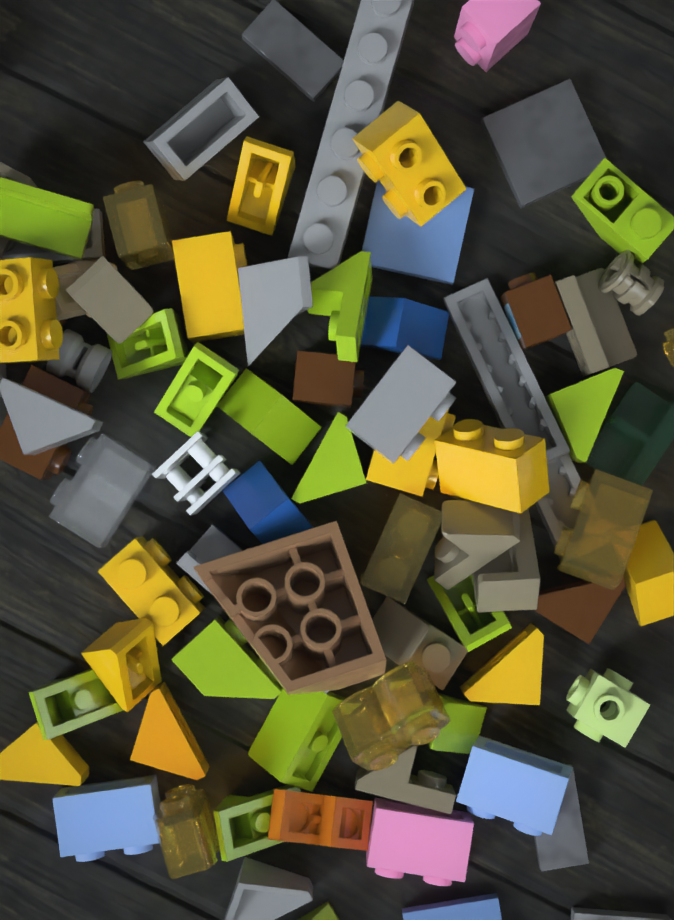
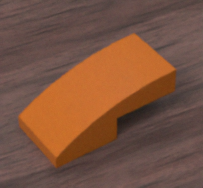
[268,789,373,851]

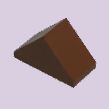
[534,573,626,644]

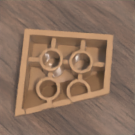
[193,521,386,695]

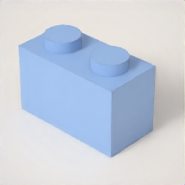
[456,736,573,836]
[52,775,164,862]

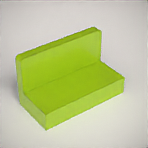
[0,177,95,261]
[248,688,358,792]

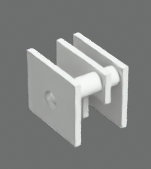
[152,432,241,515]

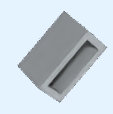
[143,77,259,181]
[346,345,456,464]

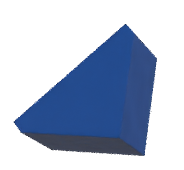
[361,297,449,360]
[222,461,314,544]

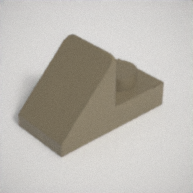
[66,255,154,343]
[434,500,521,590]
[372,596,468,690]
[355,738,456,814]

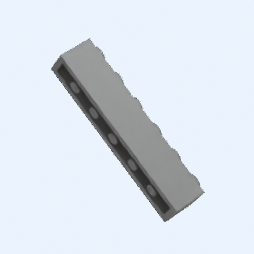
[288,0,414,275]

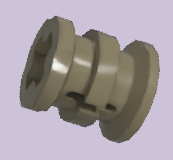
[598,250,664,315]

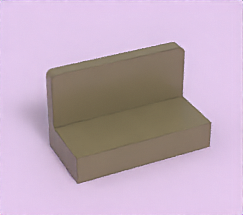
[554,268,637,377]

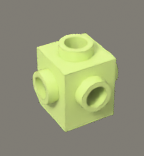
[566,668,650,748]

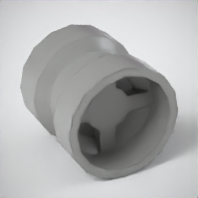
[46,329,112,393]

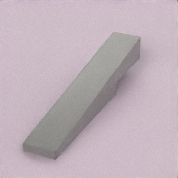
[444,278,611,565]

